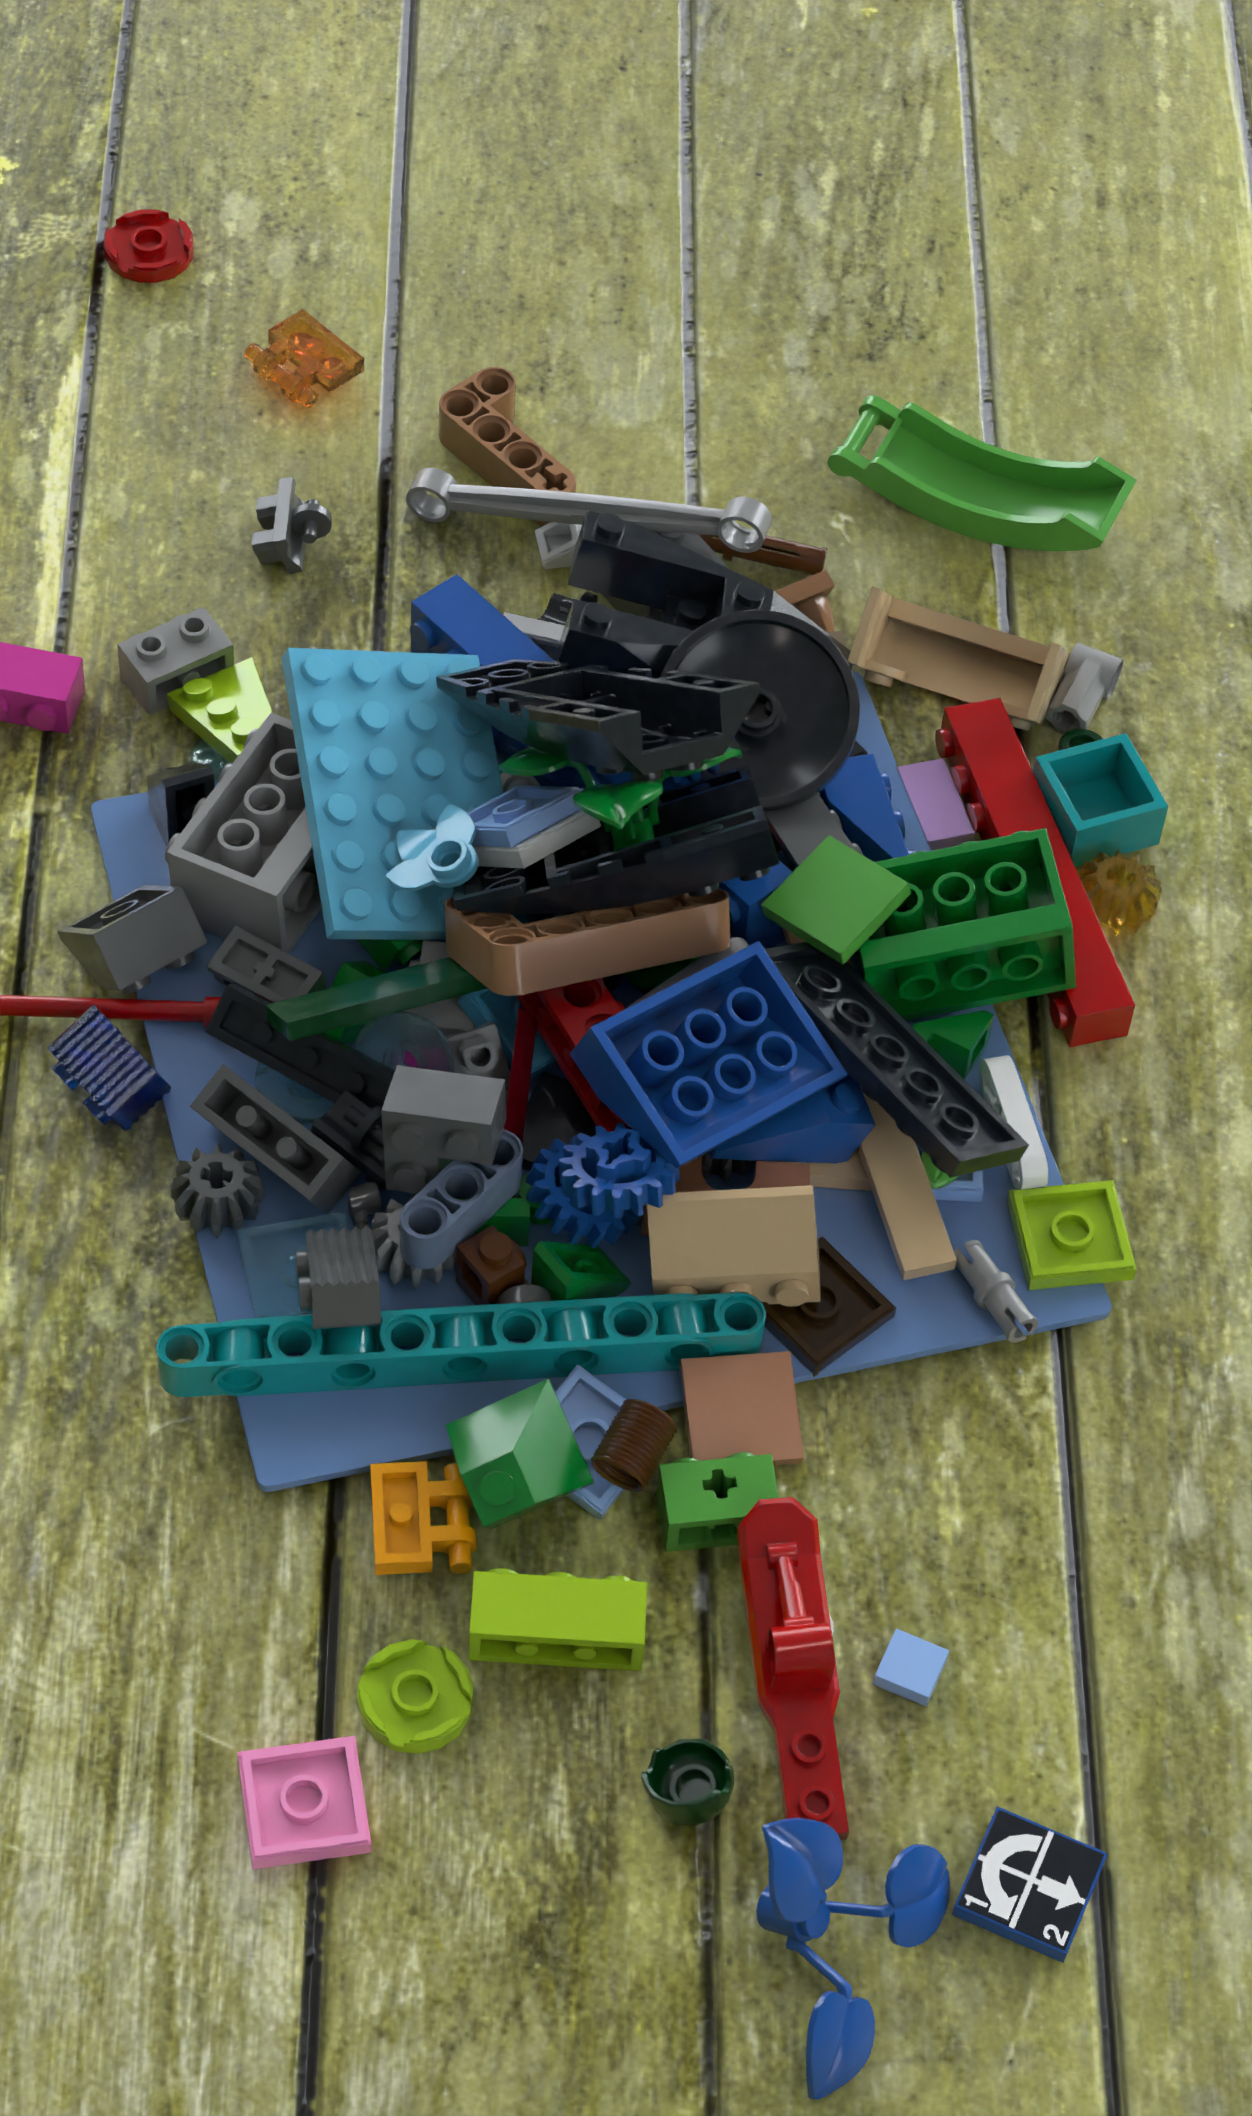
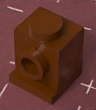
[456,1225,529,1305]

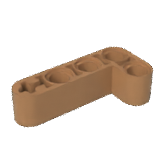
[438,367,576,527]

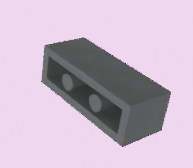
[190,1064,361,1215]

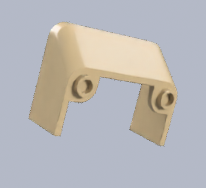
[847,586,1070,732]

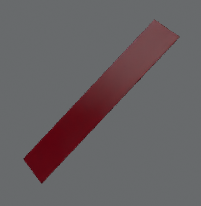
[499,1007,537,1198]

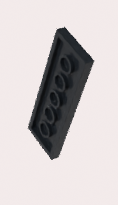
[765,942,1029,1178]

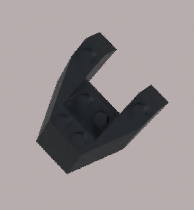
[556,510,852,679]

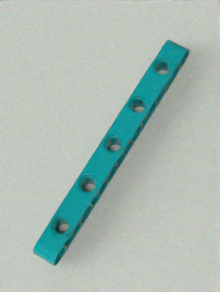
[156,1292,766,1397]

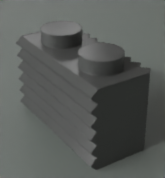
[296,1226,381,1329]

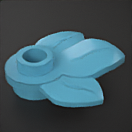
[386,804,479,891]

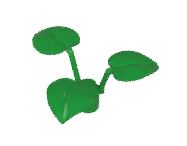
[498,746,742,851]

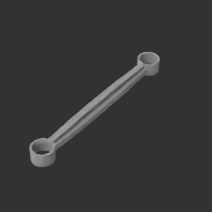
[406,468,772,553]

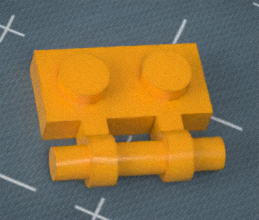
[370,1461,477,1575]

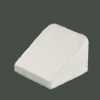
[535,522,582,569]

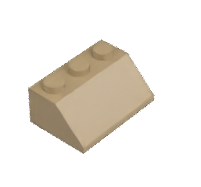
[647,1185,821,1307]

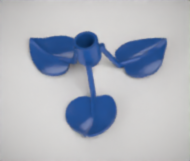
[756,1818,950,2100]

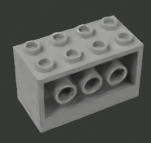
[165,713,322,954]

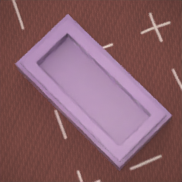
[897,758,975,851]

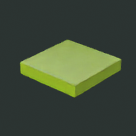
[1007,1180,1137,1290]

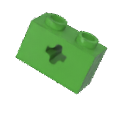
[656,1452,779,1552]

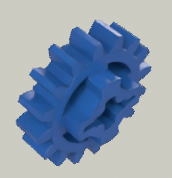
[559,1123,680,1218]
[525,1136,644,1248]

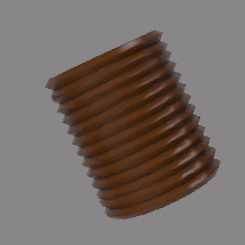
[591,1399,677,1492]

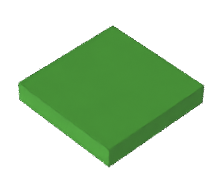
[761,835,911,964]

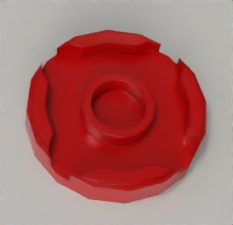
[104,209,194,283]

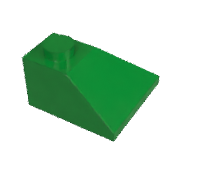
[446,1379,595,1529]

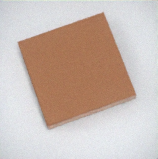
[679,1351,804,1466]

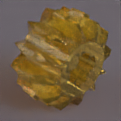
[1079,848,1162,936]

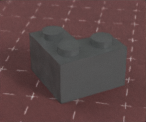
[381,1065,506,1194]

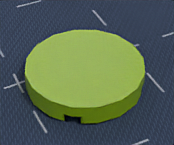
[356,1639,474,1754]

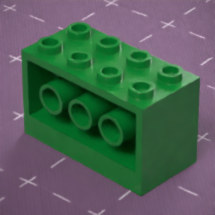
[855,828,1076,1021]

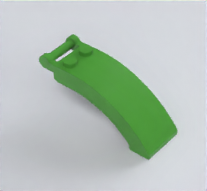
[827,395,1137,551]

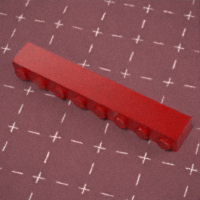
[935,698,1135,1048]

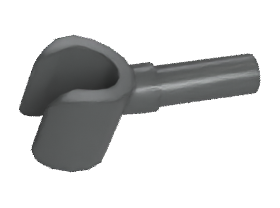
[348,1182,382,1230]

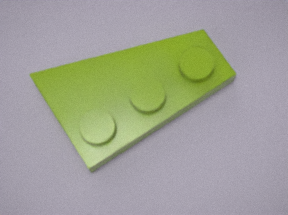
[166,657,272,764]

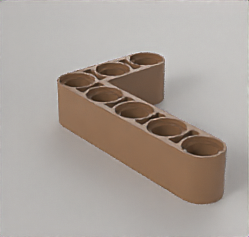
[444,888,730,996]

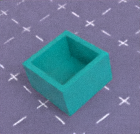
[1033,733,1169,867]

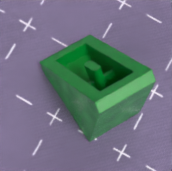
[531,1241,631,1301]

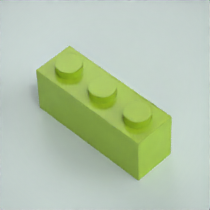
[468,1568,648,1671]

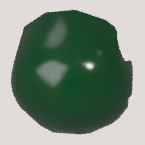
[641,1739,734,1826]

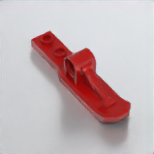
[737,1497,849,1840]

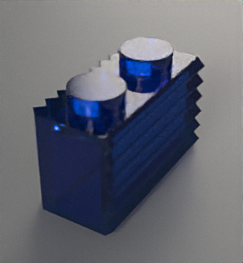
[47,1004,172,1131]

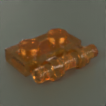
[244,309,364,408]

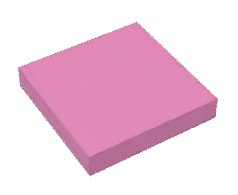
[237,1736,372,1870]

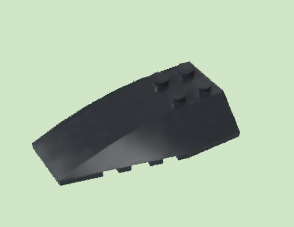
[436,659,760,780]
[453,765,780,914]

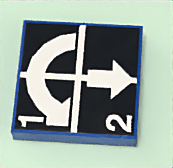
[952,1806,1108,1963]

